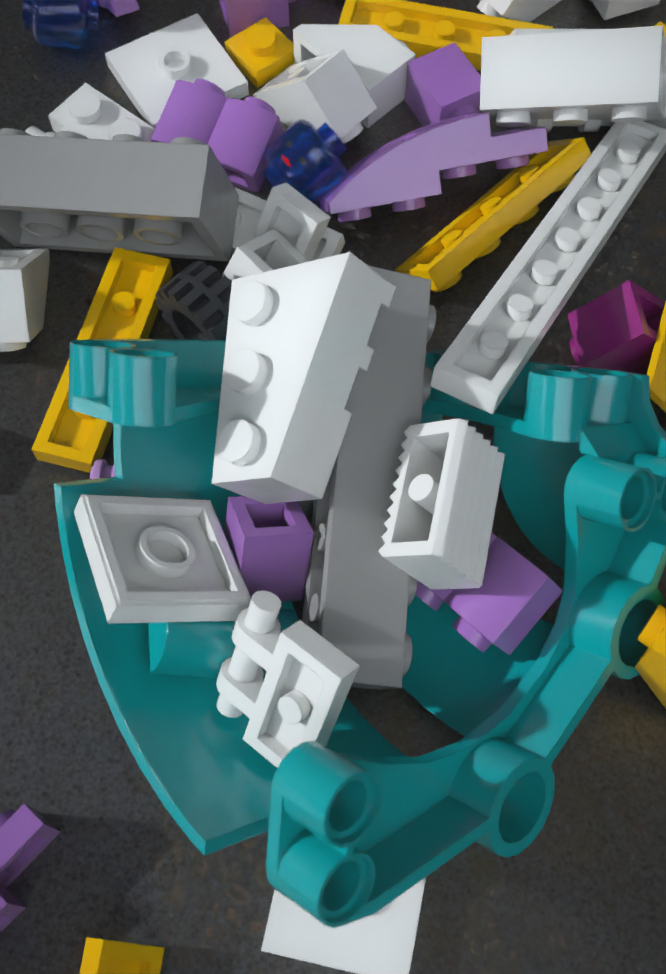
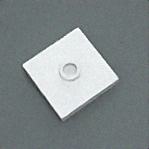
[105,13,249,128]
[74,494,251,624]
[261,877,426,974]

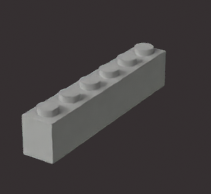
[302,266,436,690]

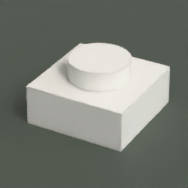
[253,182,331,261]

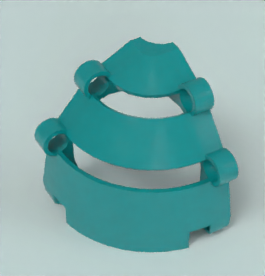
[54,339,666,928]

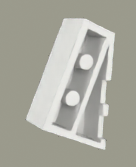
[480,26,666,127]
[212,252,396,504]

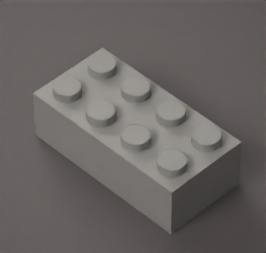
[0,128,239,261]

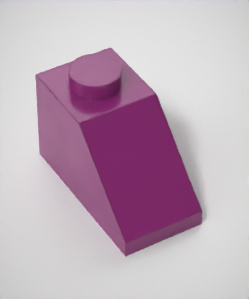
[567,280,665,375]

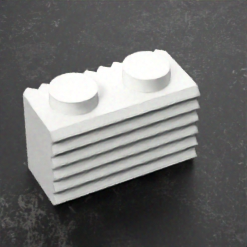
[378,418,505,590]

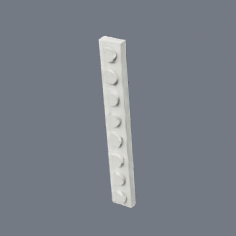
[430,121,666,415]

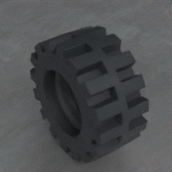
[155,260,232,340]

